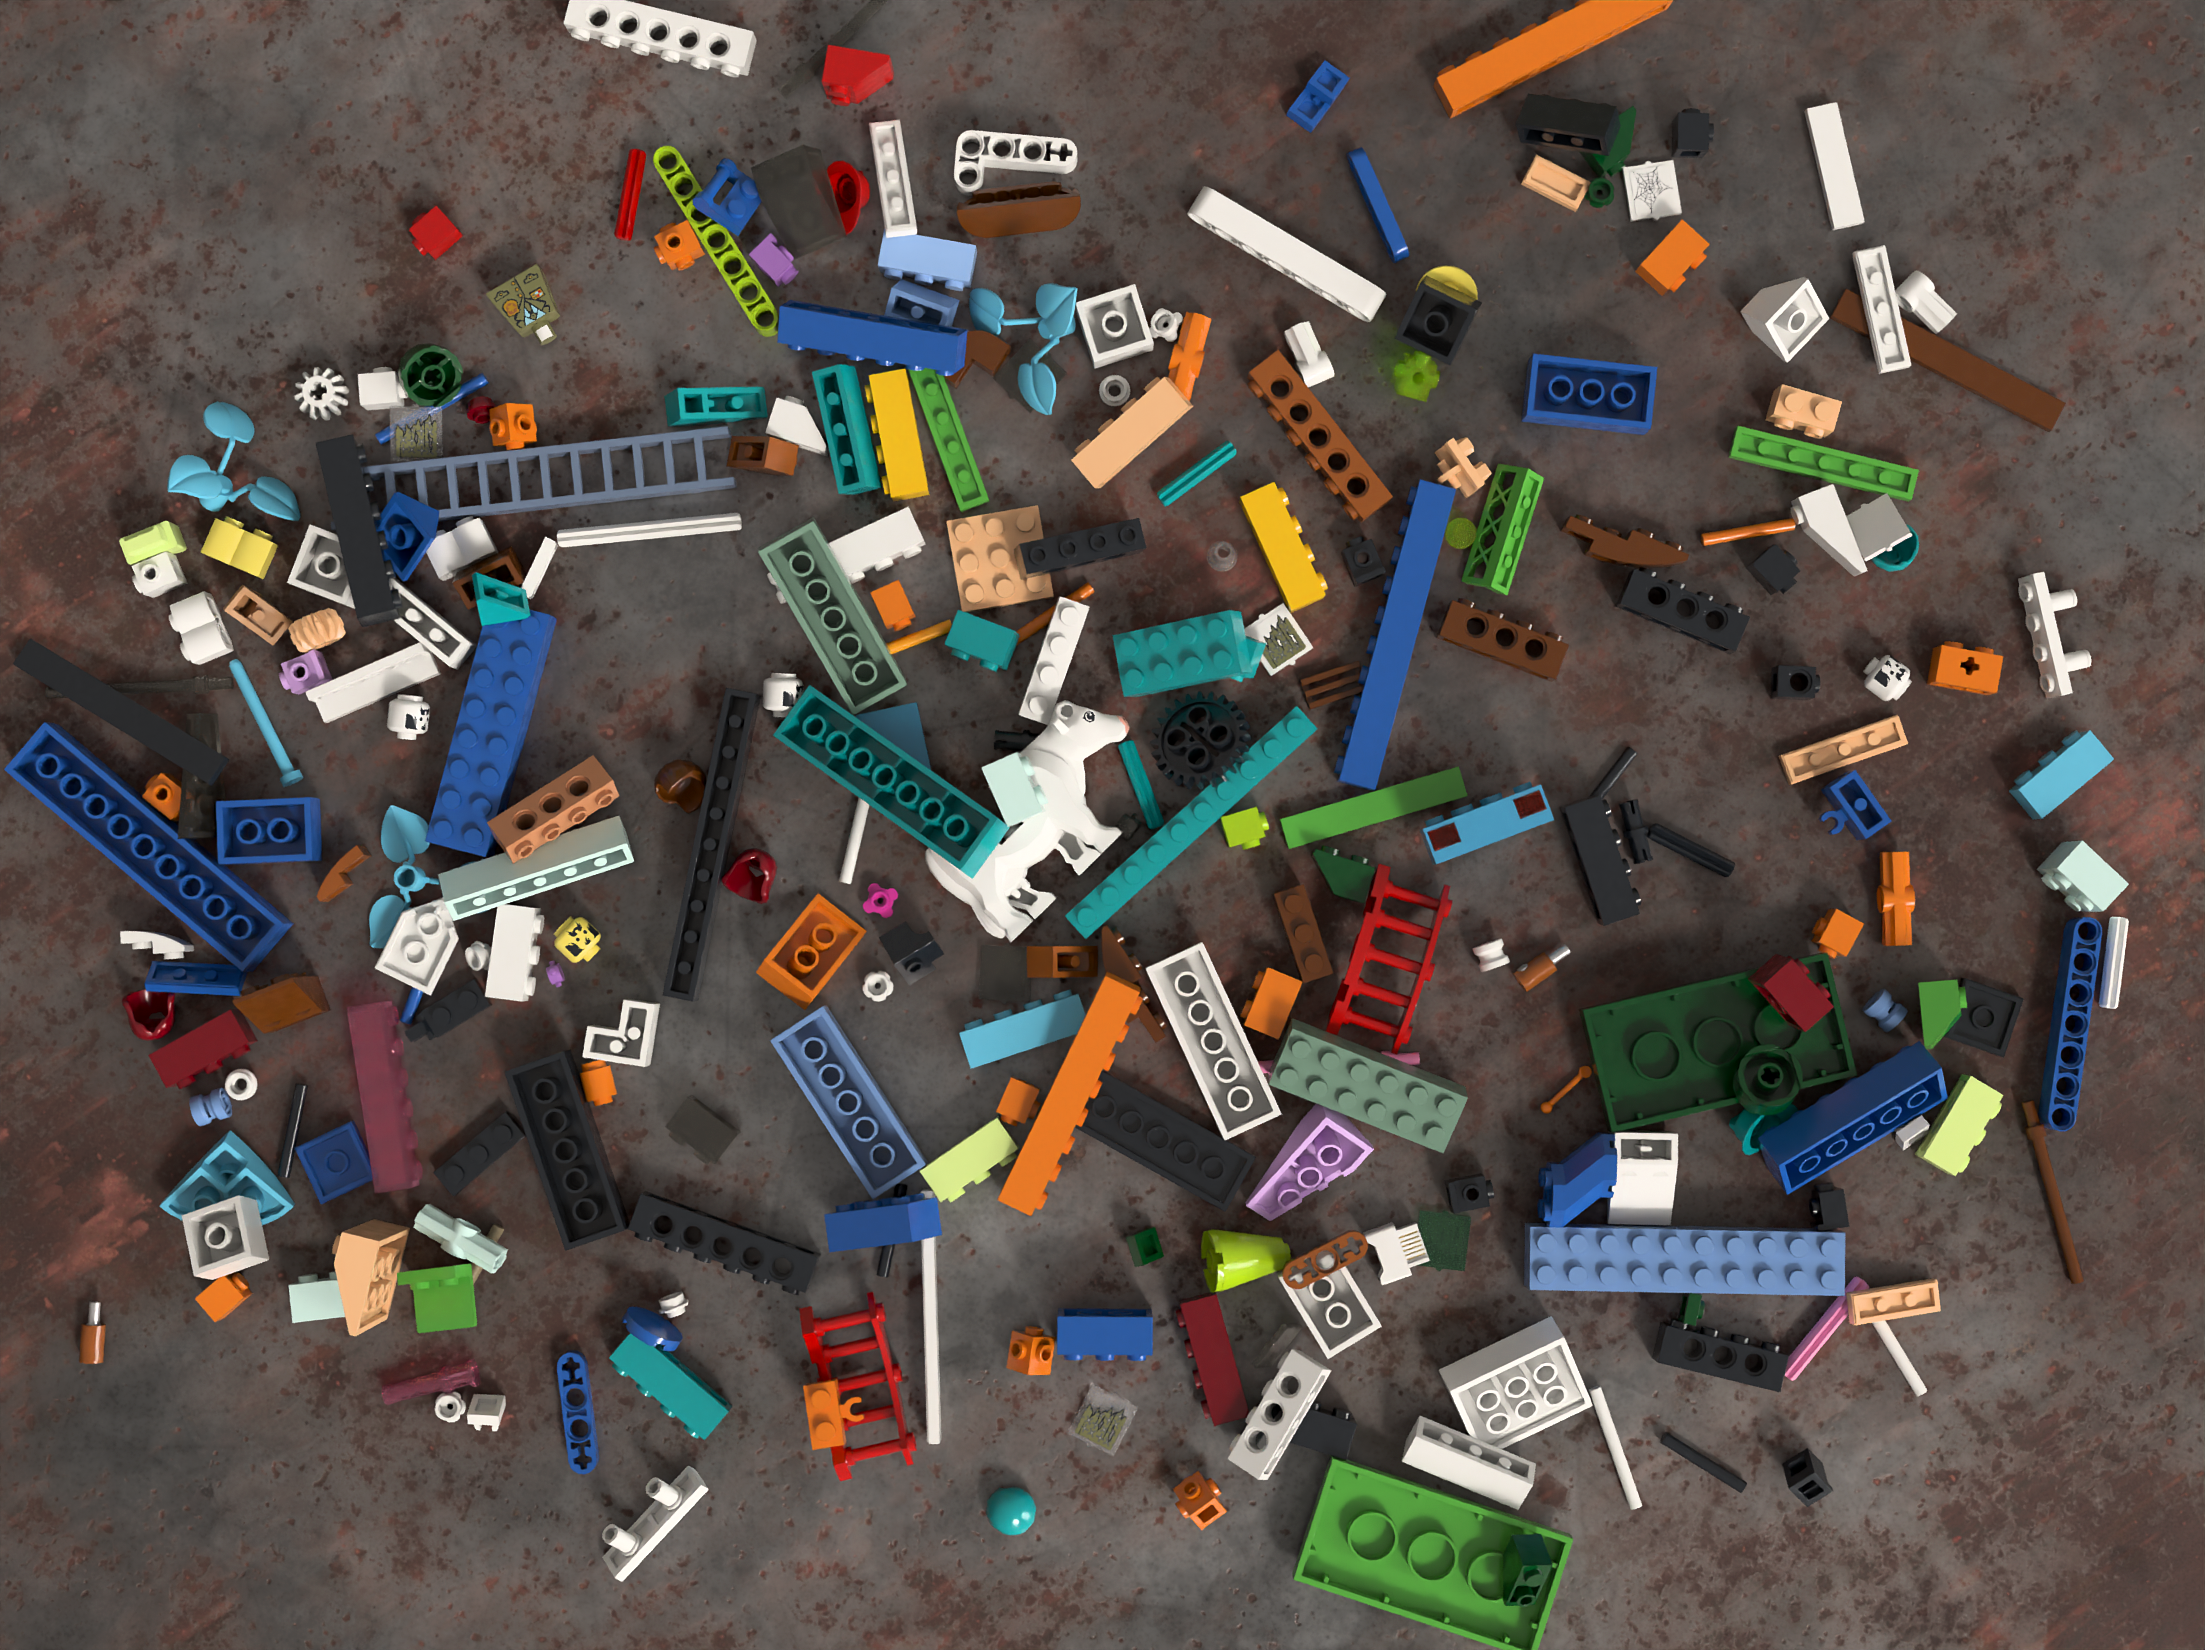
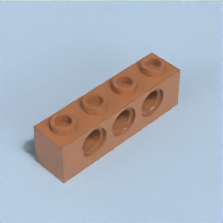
[487,755,619,864]

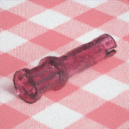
[382,1358,480,1405]

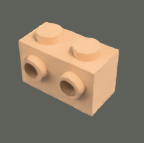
[1765,384,1842,439]

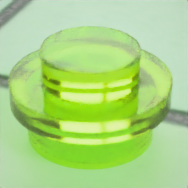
[1445,518,1476,549]

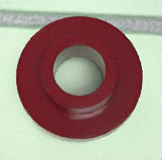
[466,396,497,424]

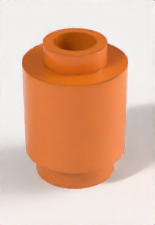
[579,1060,617,1106]

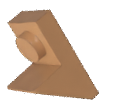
[223,585,293,645]

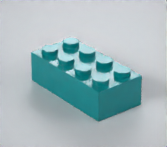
[1112,610,1252,697]

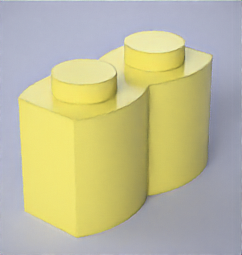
[201,516,278,579]

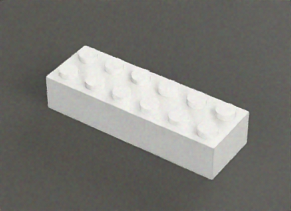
[1145,942,1282,1140]

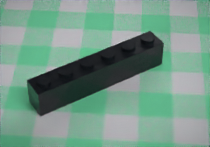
[316,434,403,627]

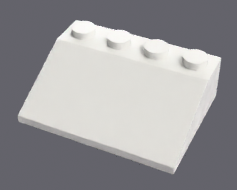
[1439,1316,1593,1449]

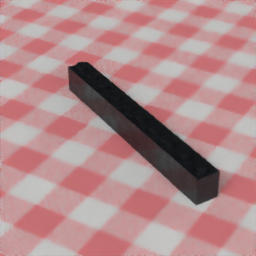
[663,688,761,1002]

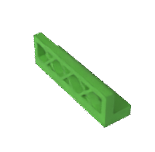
[1461,464,1544,595]

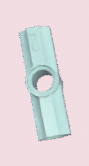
[413,1204,508,1273]

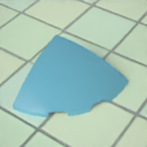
[159,1130,295,1225]

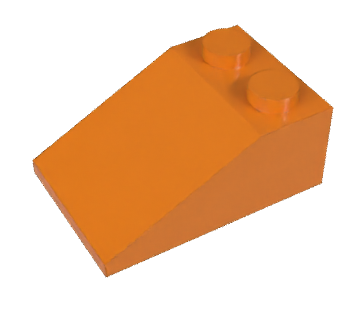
[756,893,867,1010]

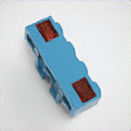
[1420,781,1554,865]

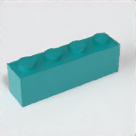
[812,364,882,495]
[609,1333,733,1440]

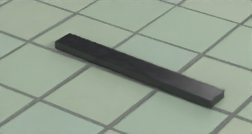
[13,638,229,786]

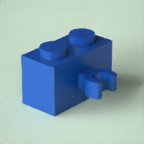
[1818,770,1891,840]

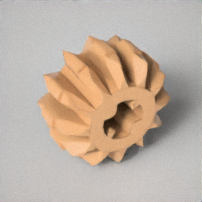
[288,608,346,653]

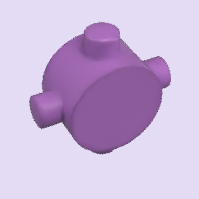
[546,961,565,987]

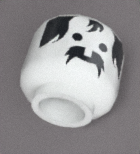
[1863,655,1912,701]
[763,673,804,717]
[387,694,430,740]

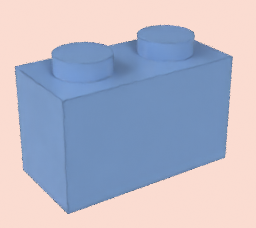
[884,279,959,327]

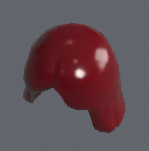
[721,848,777,904]
[122,989,175,1041]

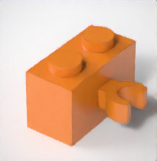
[803,1379,865,1450]

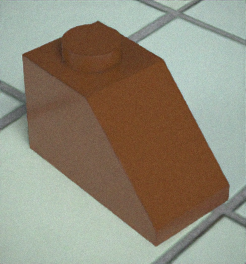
[726,436,799,476]
[1027,946,1098,978]

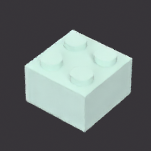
[981,752,1048,827]
[2037,841,2129,912]

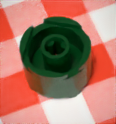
[1733,1044,1803,1115]

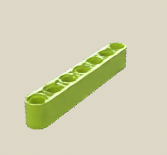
[653,146,779,337]

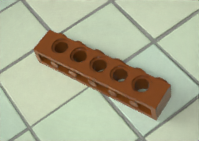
[1247,350,1393,523]

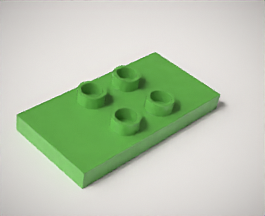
[1292,1456,1573,1650]

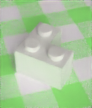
[582,999,660,1067]

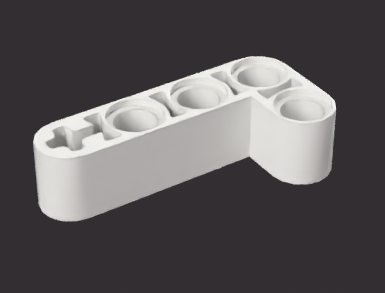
[954,130,1078,196]

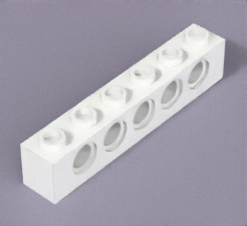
[564,0,757,77]

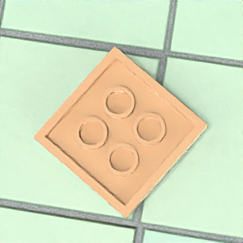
[947,505,1054,613]

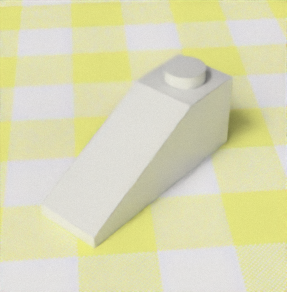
[1791,484,1868,576]

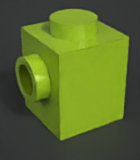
[1220,807,1269,850]

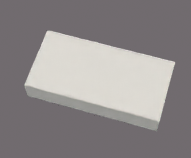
[521,537,558,599]

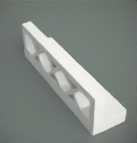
[305,642,441,723]

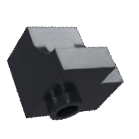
[879,921,944,985]

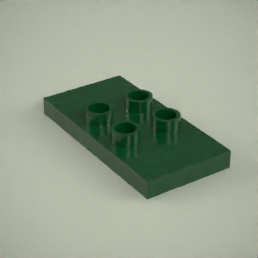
[1579,952,1857,1133]

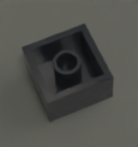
[1395,275,1482,365]

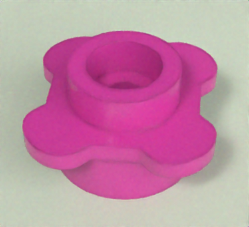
[863,883,898,918]

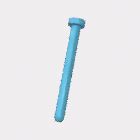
[229,659,303,787]

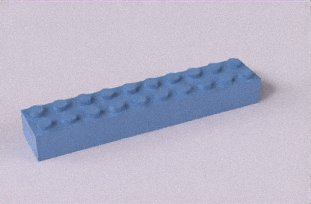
[1524,1223,1845,1296]

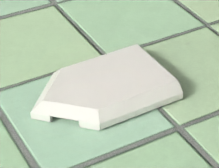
[375,897,459,995]

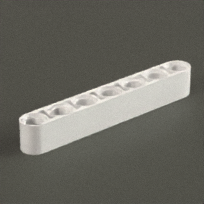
[1187,186,1386,322]

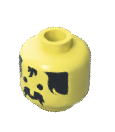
[553,916,601,963]

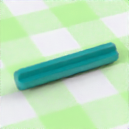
[1157,441,1237,506]
[1118,740,1164,829]

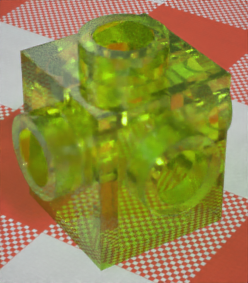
[1393,350,1440,402]

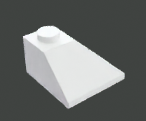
[1740,277,1829,363]

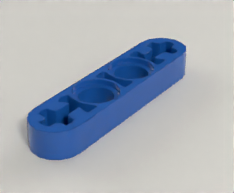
[1346,147,1409,263]
[557,1350,599,1474]

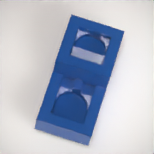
[1286,60,1350,133]

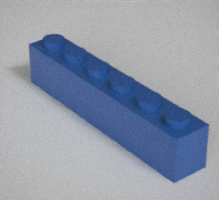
[777,300,968,376]

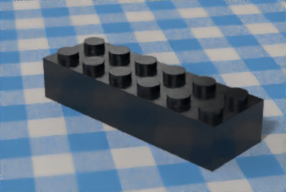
[504,1049,630,1251]

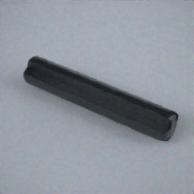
[1647,823,1735,877]

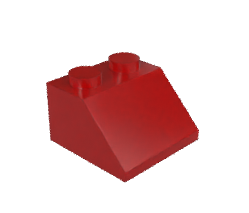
[822,45,894,106]

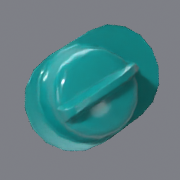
[1729,1104,1798,1155]

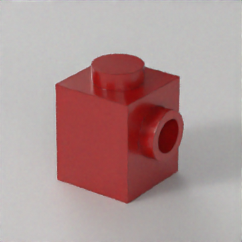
[409,205,463,260]

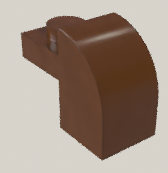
[945,330,1011,389]

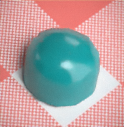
[1871,524,1919,572]
[986,1487,1037,1535]

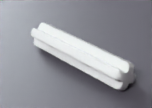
[2099,917,2129,1009]

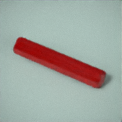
[614,149,646,241]

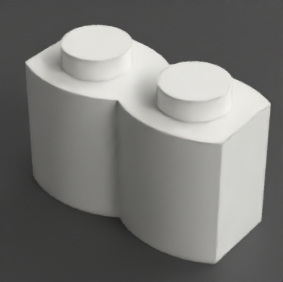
[426,516,498,581]
[169,591,234,665]

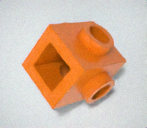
[653,220,705,271]
[489,403,537,451]
[1006,1326,1056,1375]
[1173,1471,1227,1530]

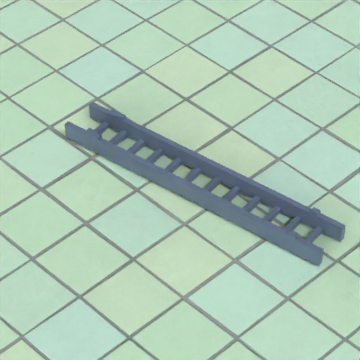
[331,426,737,532]

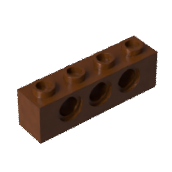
[1436,598,1569,682]

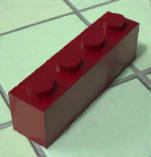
[1175,1292,1249,1426]

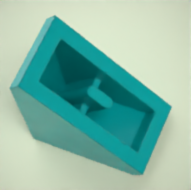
[472,572,530,626]

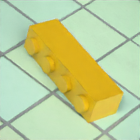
[865,369,930,502]
[1239,482,1328,613]

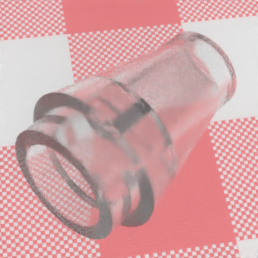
[1207,541,1238,571]

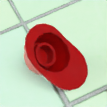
[821,160,870,237]

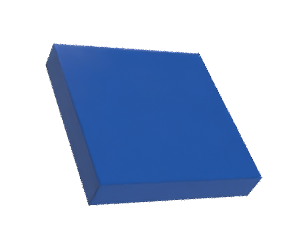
[295,1120,380,1204]

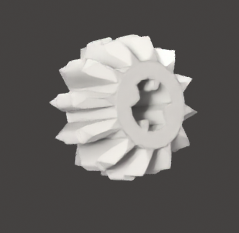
[294,367,349,421]

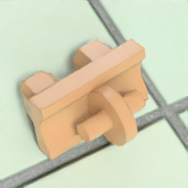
[1435,437,1491,498]

